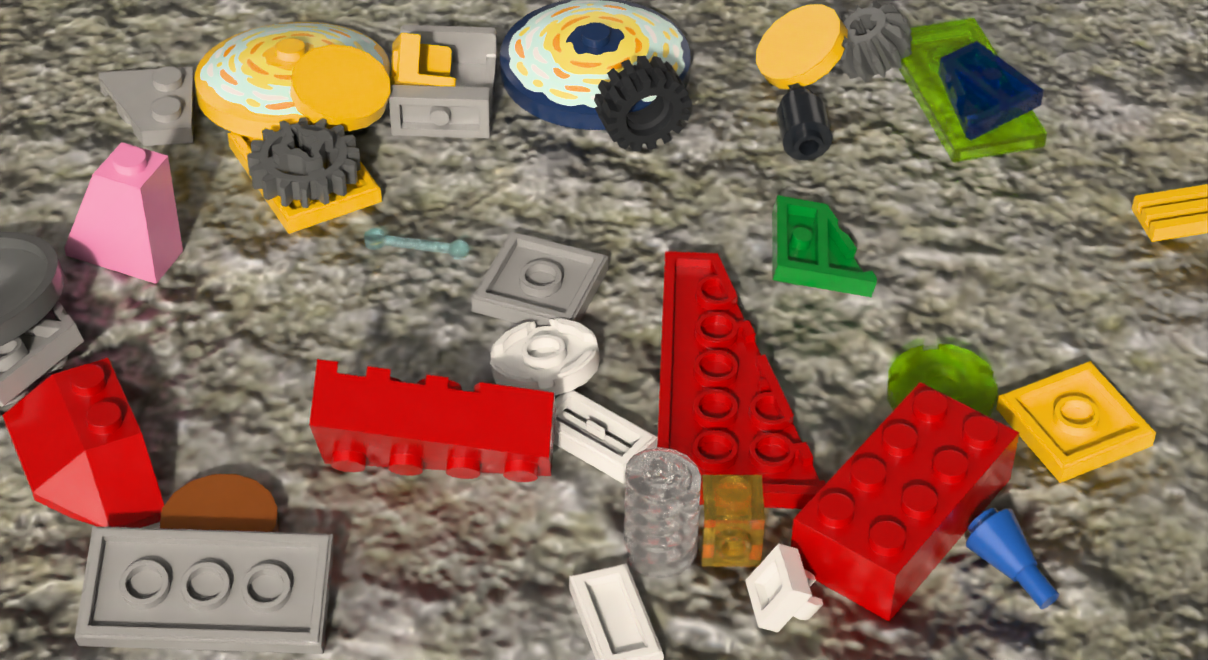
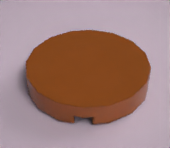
[159,474,280,532]

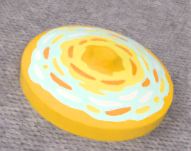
[194,22,391,139]

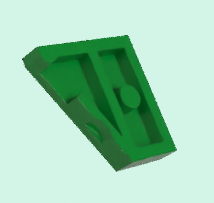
[772,195,877,297]

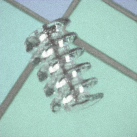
[623,447,701,578]

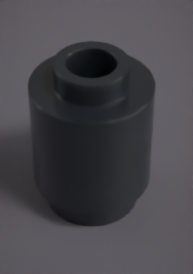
[776,89,832,160]

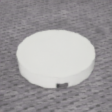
[490,318,600,396]

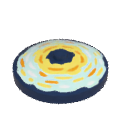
[500,0,691,130]

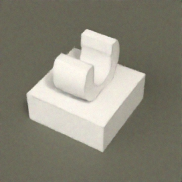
[745,543,823,632]

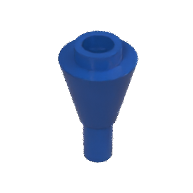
[966,508,1060,609]

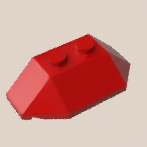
[2,358,164,528]

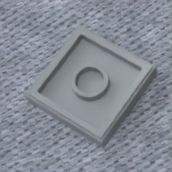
[471,231,609,328]

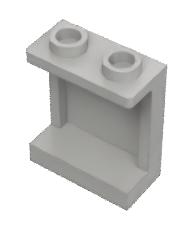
[389,25,497,139]

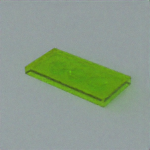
[899,18,1047,162]

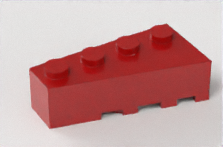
[309,359,556,482]

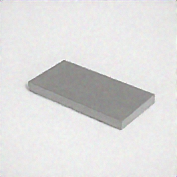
[75,526,335,654]

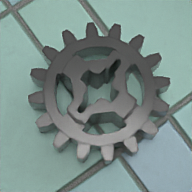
[247,117,361,208]

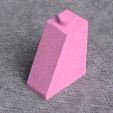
[64,142,183,284]

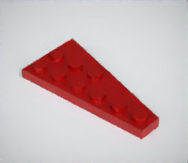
[655,251,826,509]

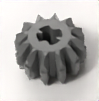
[837,0,913,82]

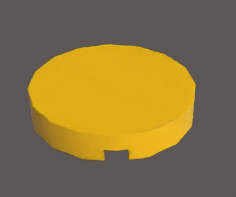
[756,4,848,89]
[290,44,390,131]

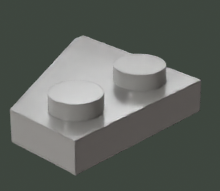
[99,66,195,146]

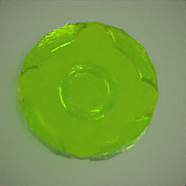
[887,344,998,417]

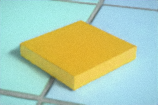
[996,361,1156,483]

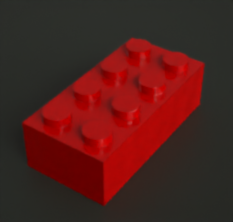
[791,382,1020,622]

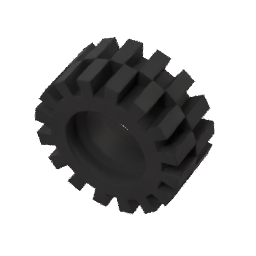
[594,56,692,151]

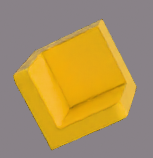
[390,33,456,87]

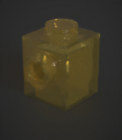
[700,475,765,567]

